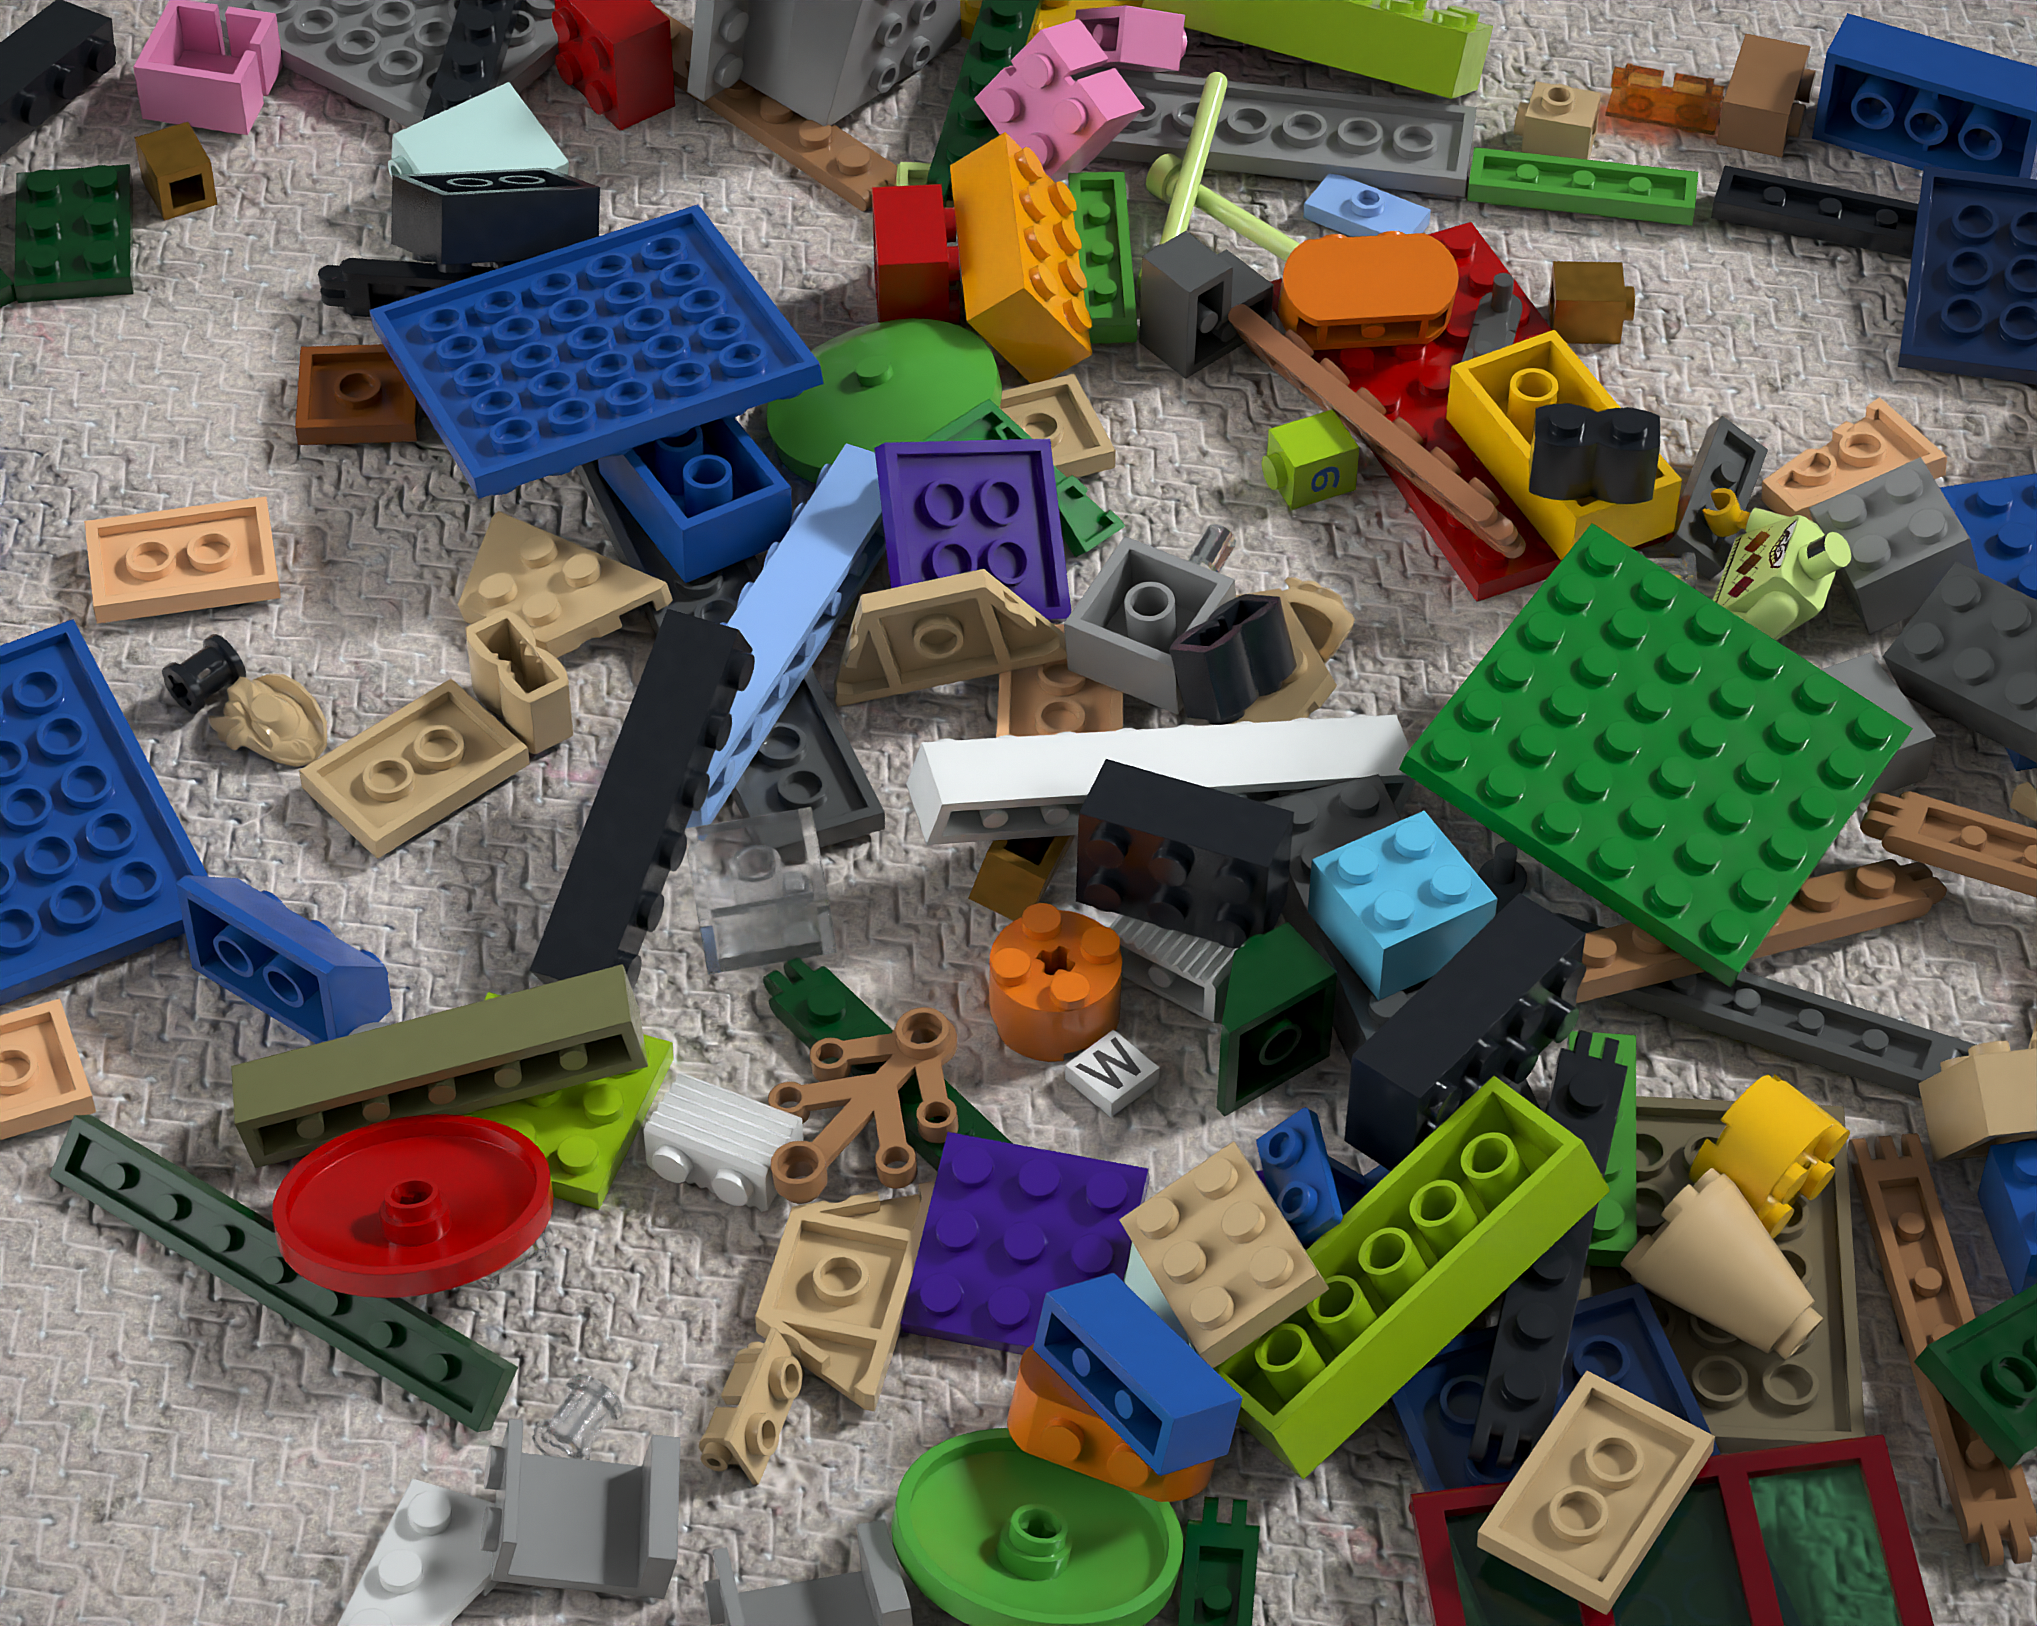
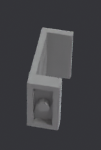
[481,1418,680,1599]
[703,1520,913,1626]

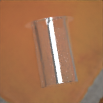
[1181,524,1236,573]

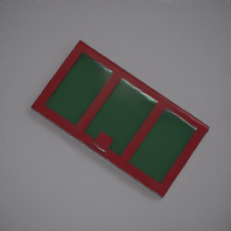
[1408,1434,1934,1626]

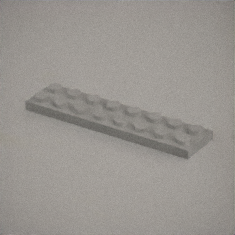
[1070,67,1477,197]

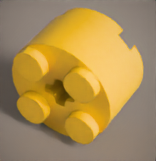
[1689,1074,1850,1239]

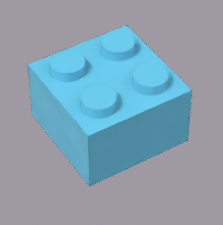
[1308,811,1497,1001]

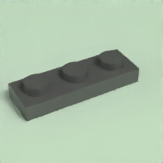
[1663,416,1768,581]

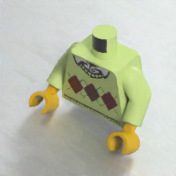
[1702,488,1851,640]

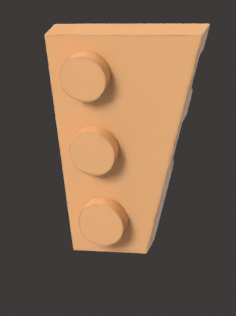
[1761,397,1947,521]

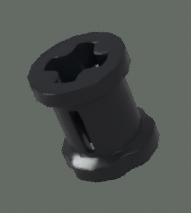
[162,634,246,714]

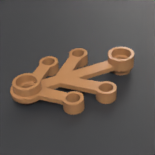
[768,1007,959,1204]

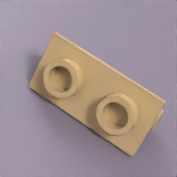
[699,1328,805,1485]

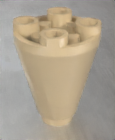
[1621,1168,1824,1360]

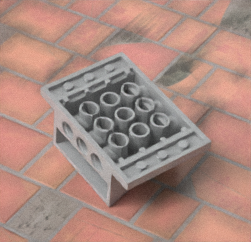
[687,0,962,126]

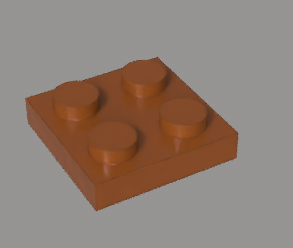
[295,344,418,445]

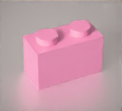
[1075,5,1187,72]

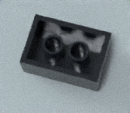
[391,168,600,273]
[1076,759,1294,949]

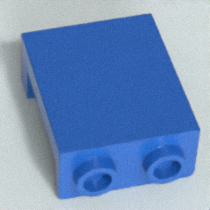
[1256,1107,1391,1251]

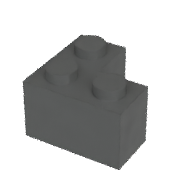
[1139,231,1274,379]

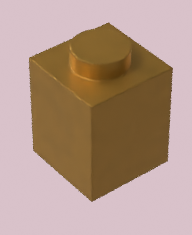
[134,122,218,221]
[1548,261,1635,344]

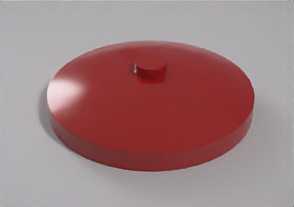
[272,1114,554,1298]

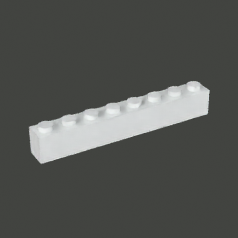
[906,714,1416,845]

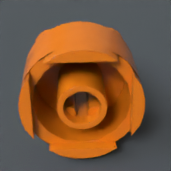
[989,903,1122,1062]

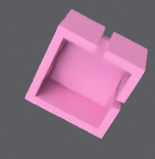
[133,0,283,135]
[974,19,1144,183]

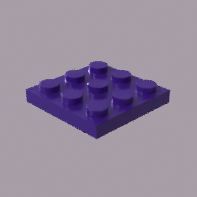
[874,439,1072,623]
[901,1132,1150,1355]

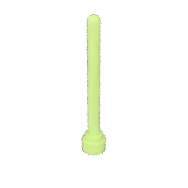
[1137,72,1228,291]
[1146,153,1300,262]

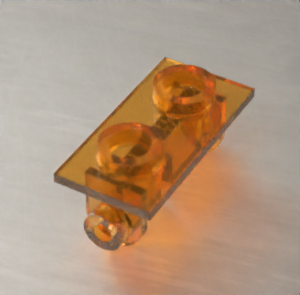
[1605,63,1725,135]

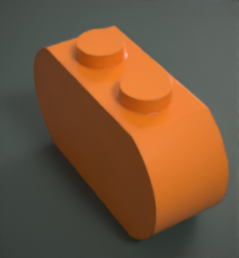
[1278,231,1459,350]
[1007,1344,1216,1502]

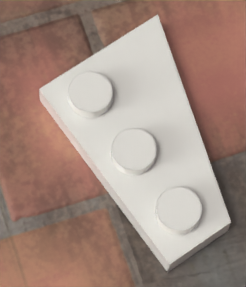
[337,1478,499,1626]

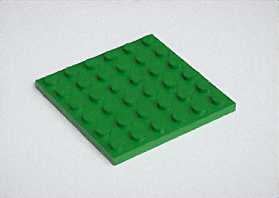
[1399,523,1913,988]

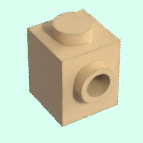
[1514,81,1602,160]

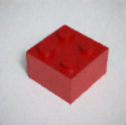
[552,0,675,131]
[872,184,960,325]

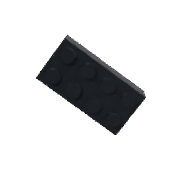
[1344,893,1586,1171]

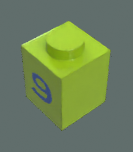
[1262,409,1359,510]

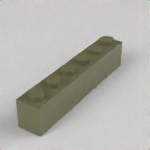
[231,964,648,1168]

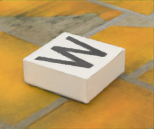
[1065,1030,1160,1118]

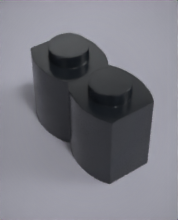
[1529,403,1660,504]
[1169,594,1297,725]

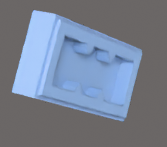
[1303,174,1431,237]

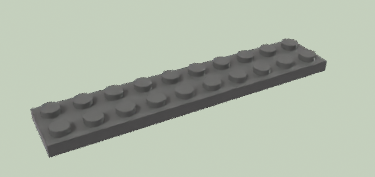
[575,459,885,863]

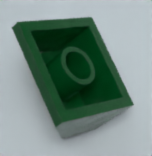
[1216,922,1337,1117]

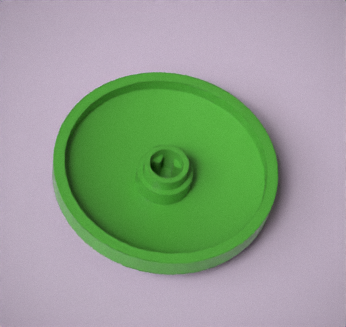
[767,318,1002,484]
[891,1428,1183,1626]

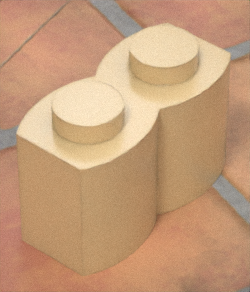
[465,609,573,754]

